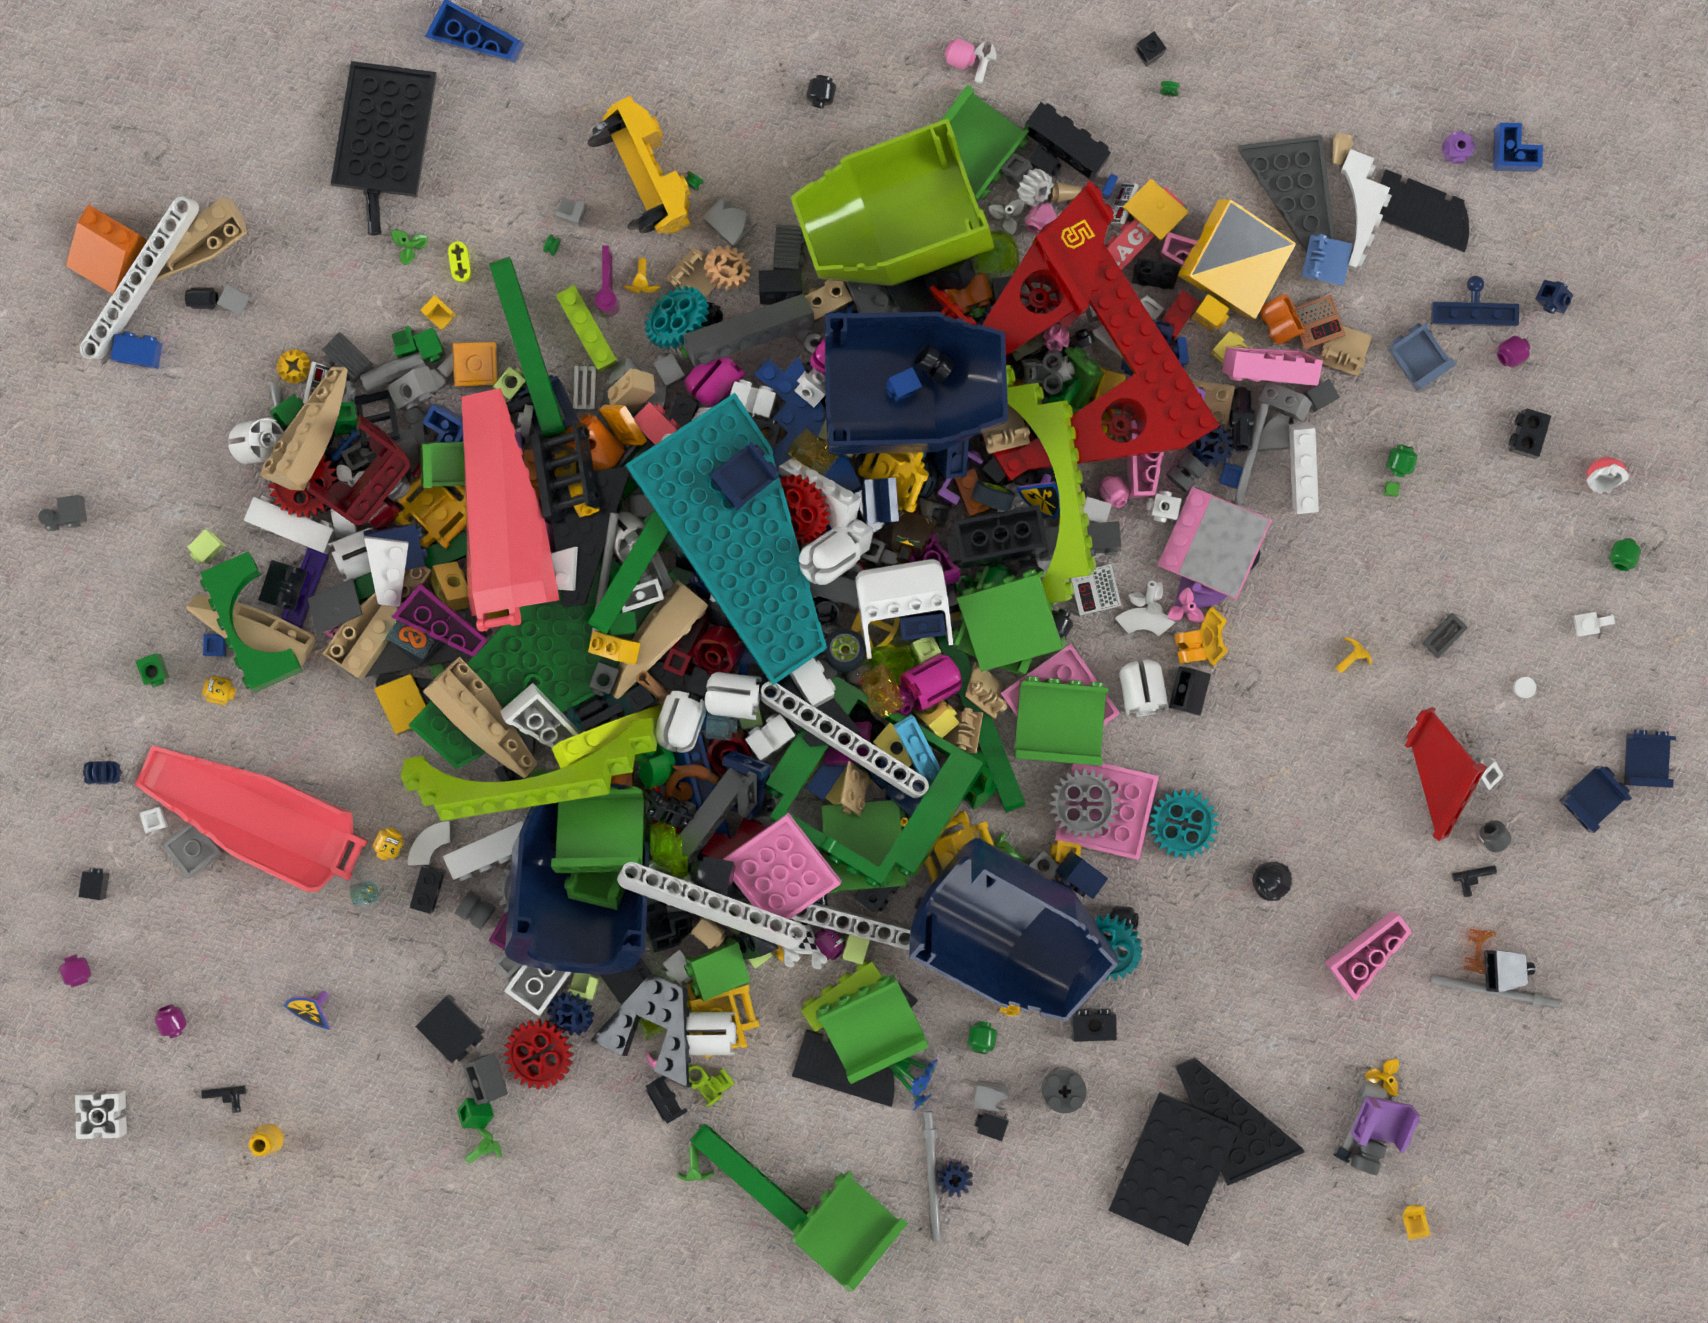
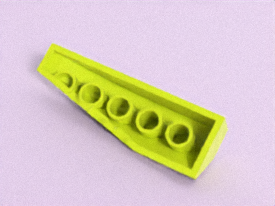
[552,705,663,769]

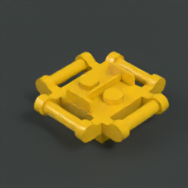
[858,452,929,512]
[394,475,467,549]
[925,810,994,884]
[686,982,760,1058]

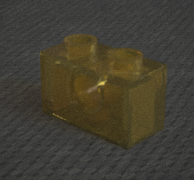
[787,428,839,476]

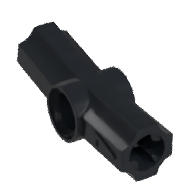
[1229,387,1255,452]

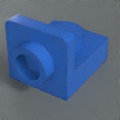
[1172,337,1189,368]

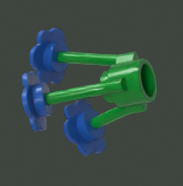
[888,1057,938,1111]

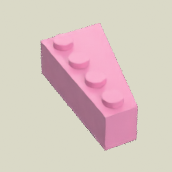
[1324,910,1412,1001]

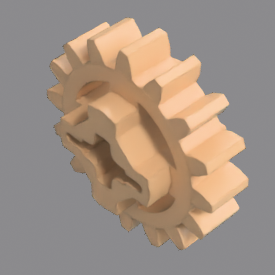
[703,245,751,291]

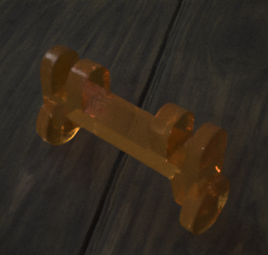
[1463,929,1497,974]

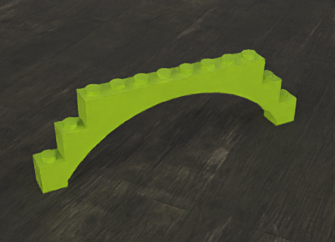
[1006,365,1096,612]
[400,717,657,821]

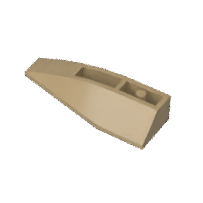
[610,579,709,699]
[186,594,316,679]

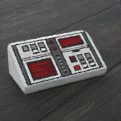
[1111,183,1139,228]
[303,362,331,404]

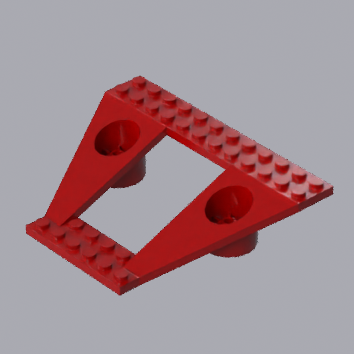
[980,220,1220,482]

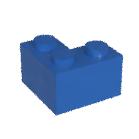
[1493,122,1543,172]
[423,404,463,442]

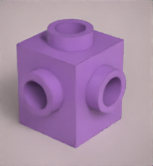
[1442,131,1475,164]

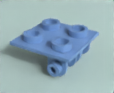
[1302,234,1353,286]

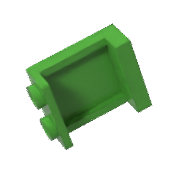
[1048,347,1105,415]
[420,442,465,488]
[564,872,631,910]
[684,937,750,1001]

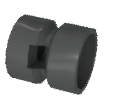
[1166,452,1207,492]
[455,890,496,930]
[1351,1139,1387,1176]

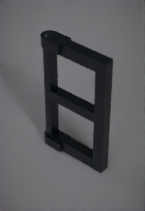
[355,390,400,448]

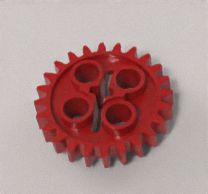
[268,454,339,518]
[780,474,831,544]
[503,1019,574,1090]

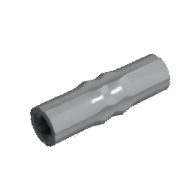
[360,351,426,392]

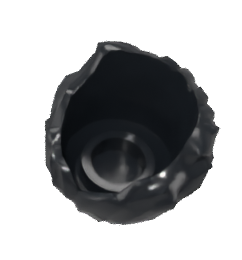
[1252,861,1292,902]

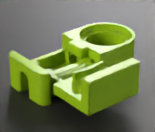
[689,1064,735,1107]

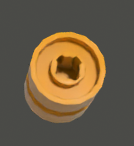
[1174,630,1207,664]

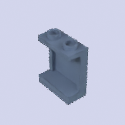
[1388,323,1457,391]

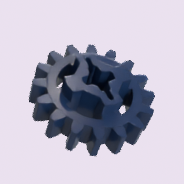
[1188,423,1234,467]
[547,991,594,1036]

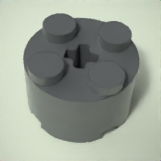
[1041,1067,1087,1114]

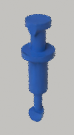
[330,429,360,464]

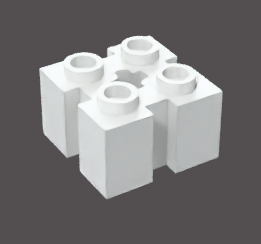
[730,380,776,421]
[745,713,799,761]
[75,1090,127,1139]

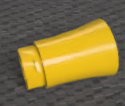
[248,1124,283,1156]

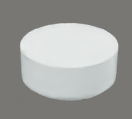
[1513,677,1536,698]

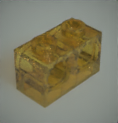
[861,663,904,718]

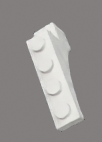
[1341,149,1392,271]
[778,458,874,556]

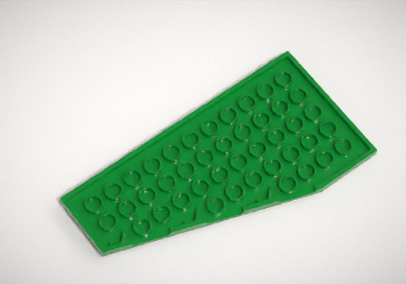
[408,552,658,769]

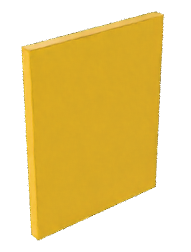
[1123,179,1189,241]
[374,674,426,734]

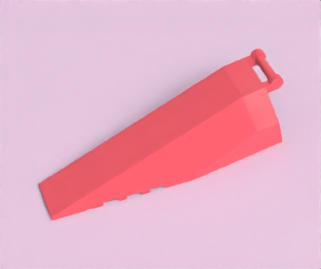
[461,388,559,632]
[135,745,368,892]

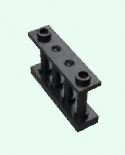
[531,421,600,522]

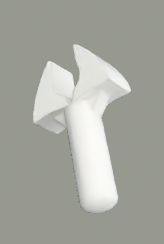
[974,42,996,84]

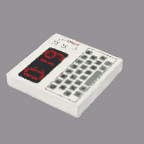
[1070,564,1121,616]

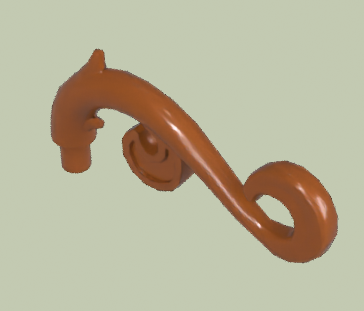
[665,764,719,801]

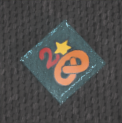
[385,620,435,660]

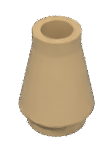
[1331,133,1354,166]
[1049,182,1081,203]

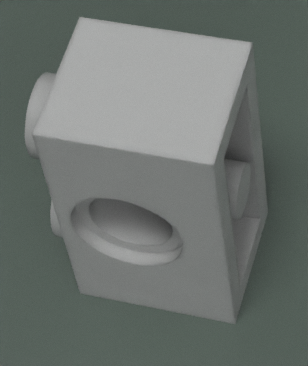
[387,366,438,411]
[1258,381,1312,422]

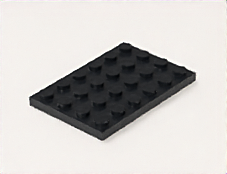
[331,61,437,197]
[1109,1091,1240,1246]

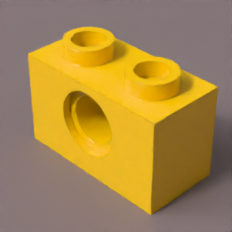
[1191,294,1229,333]
[588,631,641,665]

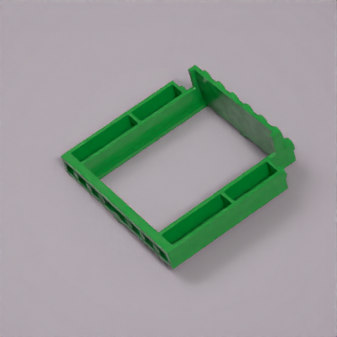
[766,676,984,888]

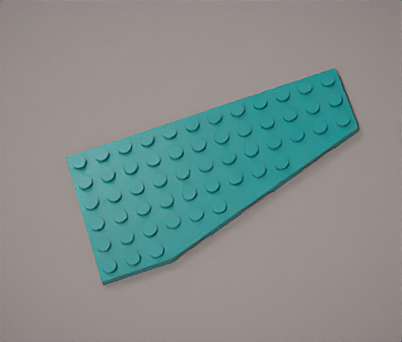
[625,393,827,685]

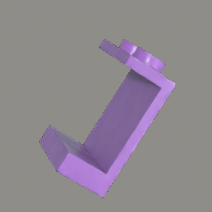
[937,449,983,508]
[1351,1096,1420,1153]

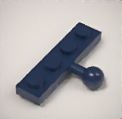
[1431,276,1519,326]

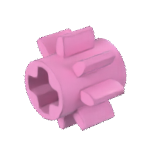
[1043,325,1070,352]

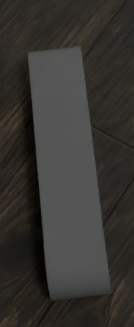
[671,768,747,864]

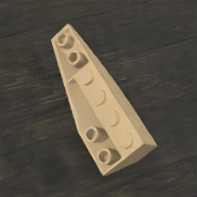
[137,197,247,284]
[260,367,348,491]
[323,566,432,680]
[423,656,538,778]

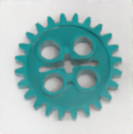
[644,285,709,350]
[1148,789,1219,859]
[1091,913,1143,981]

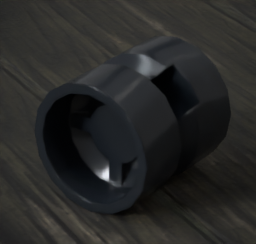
[913,343,955,384]
[812,597,840,627]

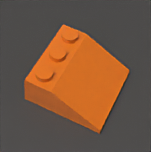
[66,204,148,294]

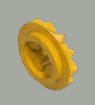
[276,349,311,384]

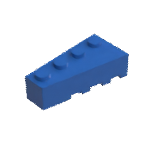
[425,0,524,63]

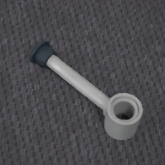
[1333,1080,1387,1163]

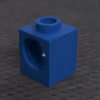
[886,367,922,402]

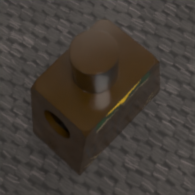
[891,509,936,564]

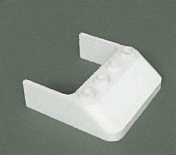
[855,559,953,659]

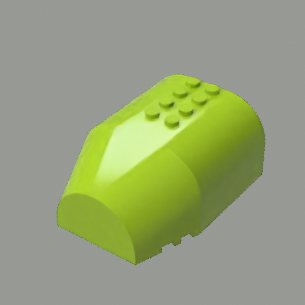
[790,118,995,286]

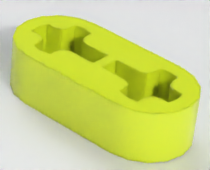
[448,241,472,283]

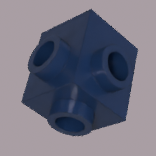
[1535,280,1573,314]

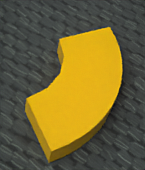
[1200,606,1228,666]

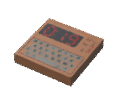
[1295,295,1346,350]

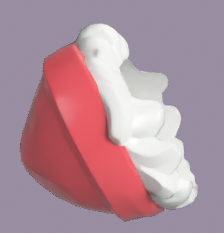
[1586,456,1629,494]

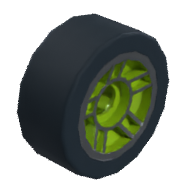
[971,480,1015,511]
[824,629,866,672]

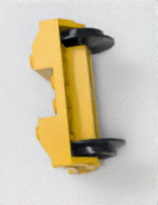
[587,95,691,235]

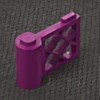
[595,245,620,317]

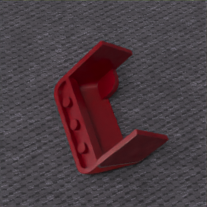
[307,414,410,525]

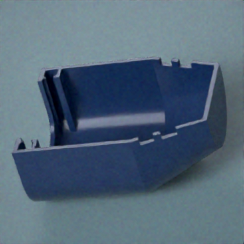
[824,312,1008,454]
[505,783,650,974]
[909,838,1118,1021]

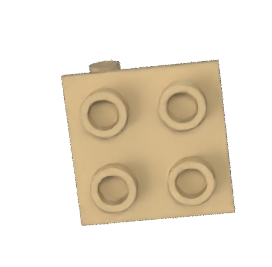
[665,247,718,298]
[1319,326,1372,376]
[1193,380,1235,429]
[982,405,1030,454]
[965,661,1008,720]
[939,708,983,754]
[840,761,869,817]

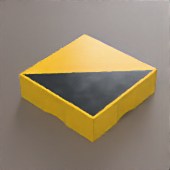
[1178,199,1296,319]

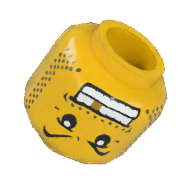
[202,675,236,706]
[372,827,405,861]

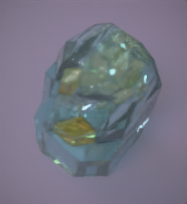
[350,881,379,907]

